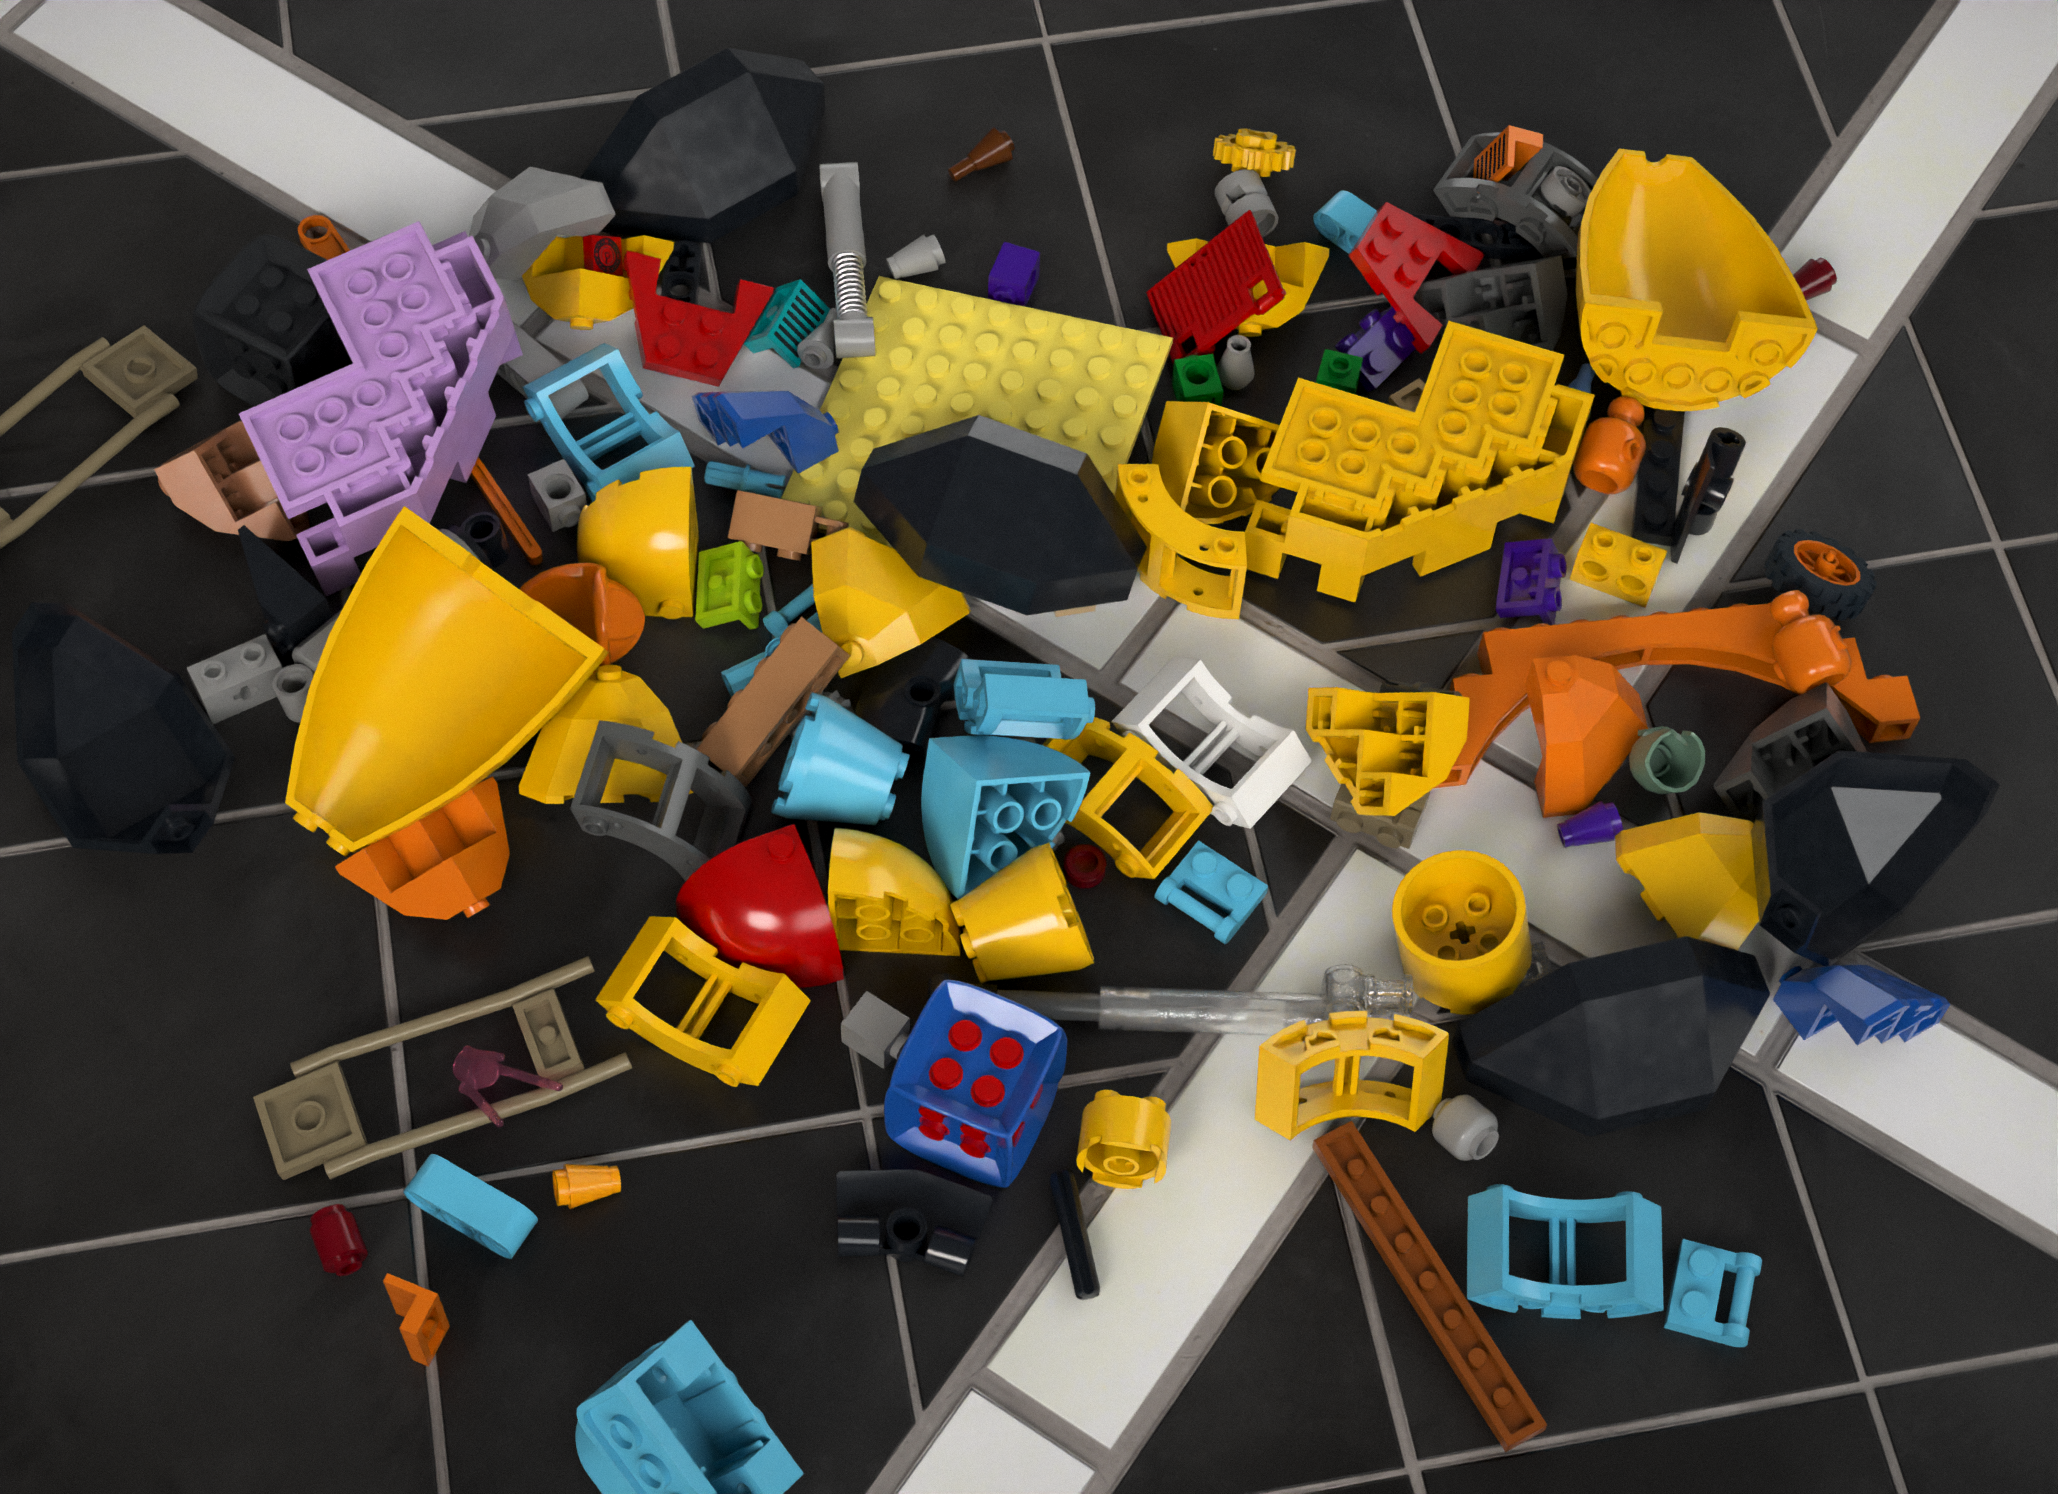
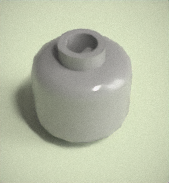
[1432,1094,1499,1161]

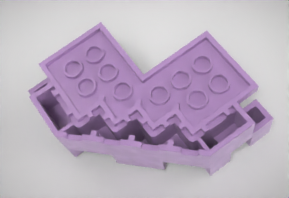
[239,221,523,596]

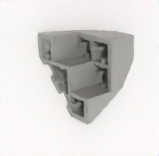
[469,167,616,280]

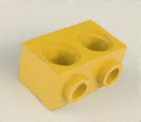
[1569,523,1667,608]

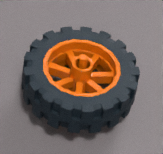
[1764,529,1877,621]

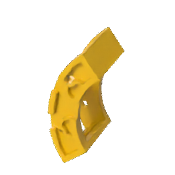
[1115,464,1247,619]
[1042,717,1213,879]
[595,916,811,1087]
[1255,1011,1449,1141]

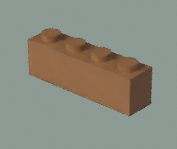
[697,617,850,787]

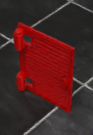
[1146,210,1286,365]

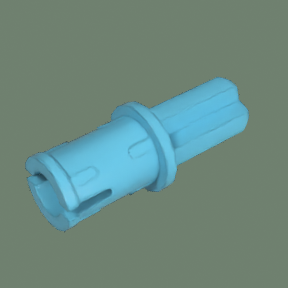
[704,461,786,498]

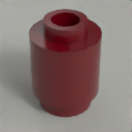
[310,1204,368,1276]

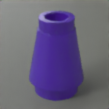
[1557,801,1623,848]

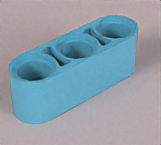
[1313,190,1377,254]
[403,1154,538,1259]

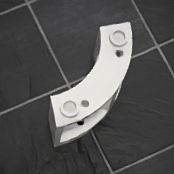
[1111,656,1312,829]

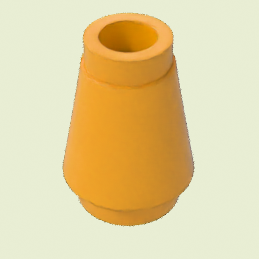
[552,1164,621,1209]

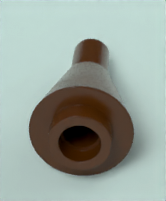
[948,127,1015,182]

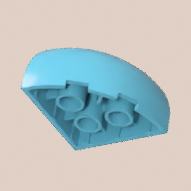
[921,735,1090,899]

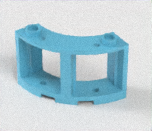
[523,343,695,502]
[953,659,1095,740]
[1467,1184,1664,1319]

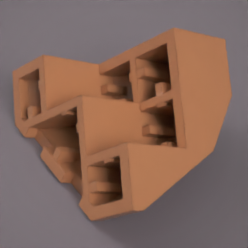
[154,420,310,541]

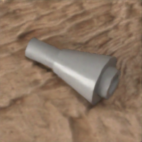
[797,308,837,369]

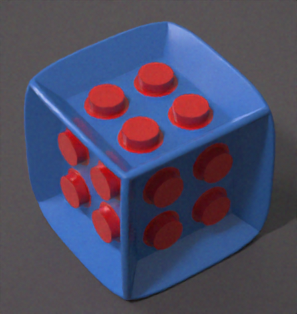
[884,980,1067,1188]

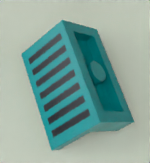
[744,279,830,369]

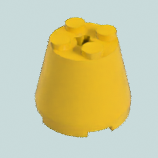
[950,843,1094,984]

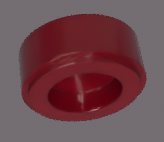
[1063,844,1106,888]

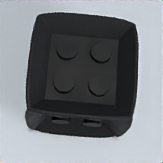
[192,234,353,407]

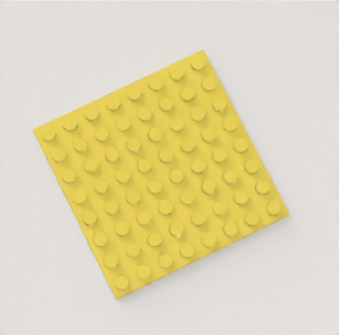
[781,276,1173,545]

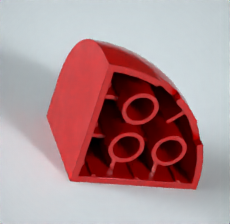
[676,824,844,988]

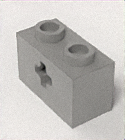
[187,634,282,724]

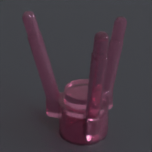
[453,1045,563,1127]

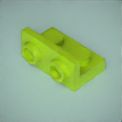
[695,541,764,630]

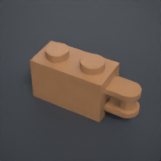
[728,490,849,561]

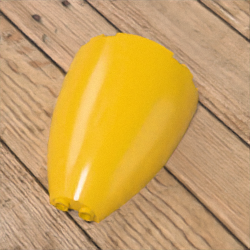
[1576,148,1818,411]
[285,506,609,857]

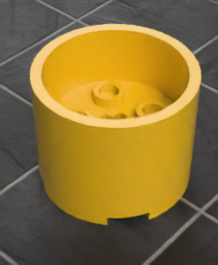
[1392,850,1532,1015]

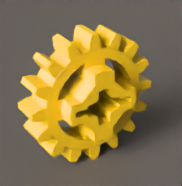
[1213,129,1296,177]

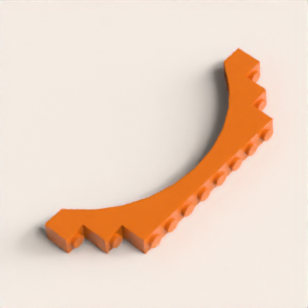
[1435,602,1920,788]

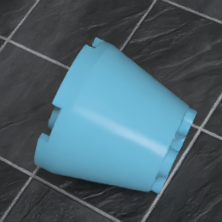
[771,692,910,825]

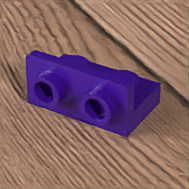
[1495,538,1567,625]

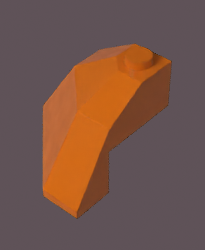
[1525,655,1648,818]
[335,776,510,920]

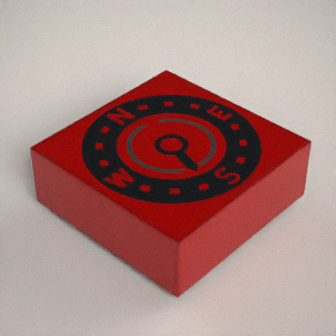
[583,235,623,277]

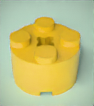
[1076,1090,1171,1189]

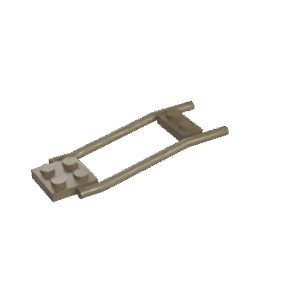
[0,325,198,549]
[253,956,632,1180]

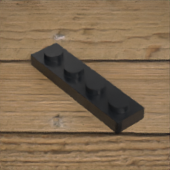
[1631,406,1685,546]

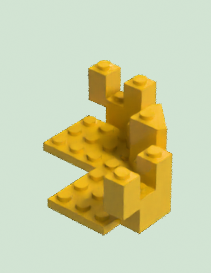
[1245,320,1595,603]

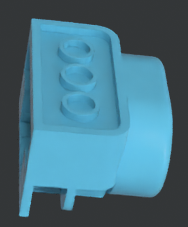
[575,1320,804,1494]

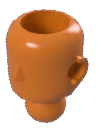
[1573,396,1647,494]
[1770,590,1851,694]

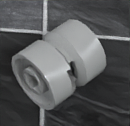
[1531,166,1591,225]
[1214,169,1279,238]

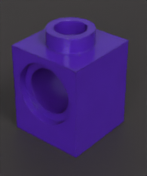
[988,242,1040,307]

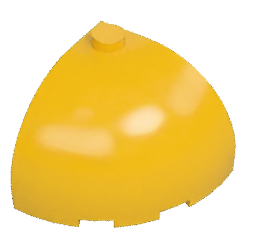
[1152,401,1280,524]
[577,467,699,619]
[828,828,961,956]

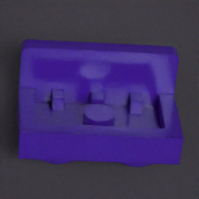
[1335,307,1416,392]

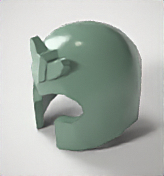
[1629,726,1705,794]

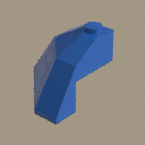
[692,390,839,474]
[1773,965,1951,1046]

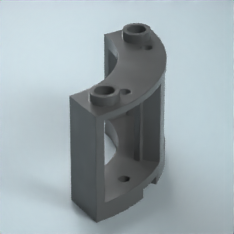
[1433,132,1598,260]
[570,720,752,882]

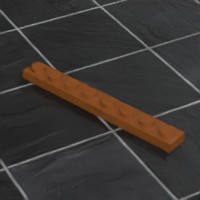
[1312,1121,1547,1452]

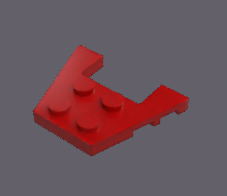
[1348,202,1484,354]
[623,250,774,387]

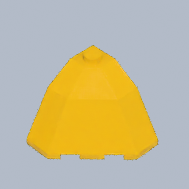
[522,235,674,330]
[1167,238,1329,337]
[811,527,971,678]
[519,665,694,804]
[1305,687,1470,816]
[1615,812,1759,951]

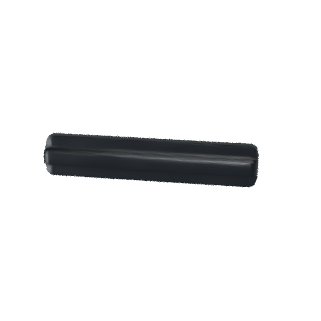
[1050,1169,1100,1300]

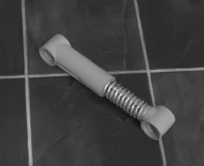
[819,162,875,359]

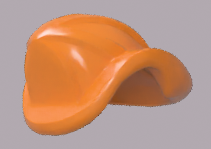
[519,563,645,673]

